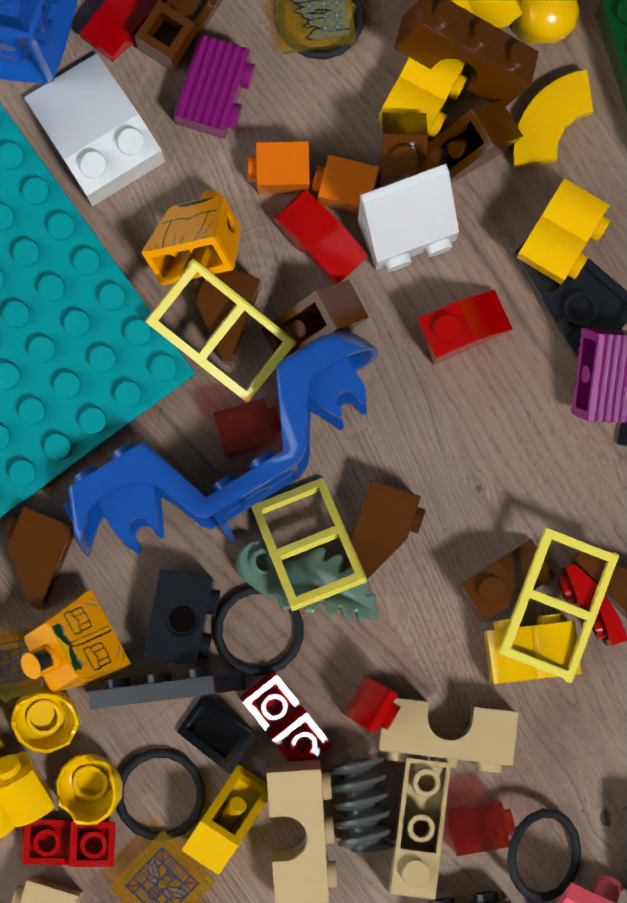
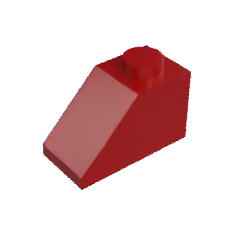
[416,290,513,365]

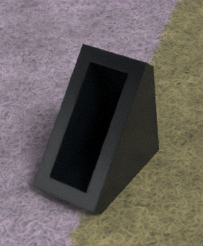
[177,696,258,774]

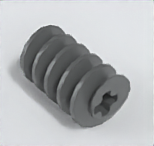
[329,757,394,853]

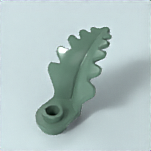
[236,541,379,621]

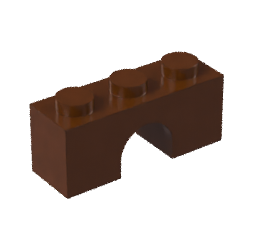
[135,0,223,73]
[394,0,539,107]

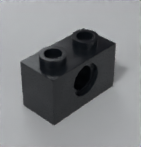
[143,569,221,667]

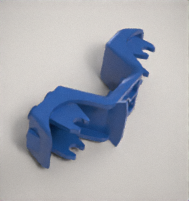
[62,331,378,557]

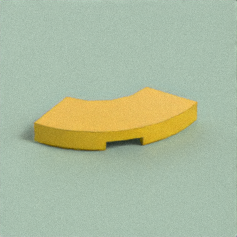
[512,69,594,168]

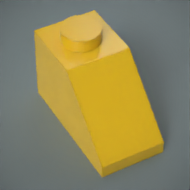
[182,764,268,875]

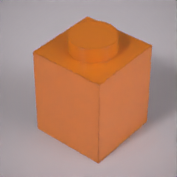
[248,141,310,195]
[311,154,379,215]

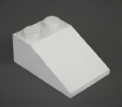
[24,53,165,207]
[358,164,459,272]

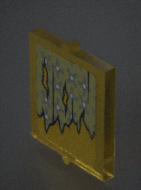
[273,0,357,54]

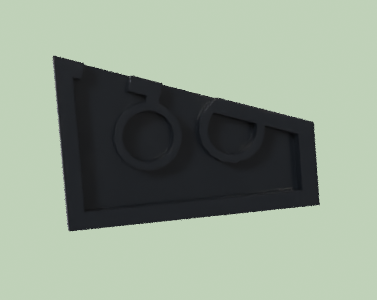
[514,236,627,361]
[88,667,246,709]

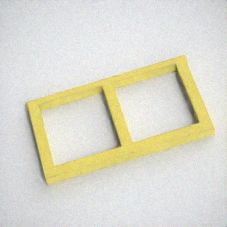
[144,259,296,403]
[251,478,367,612]
[498,528,619,683]

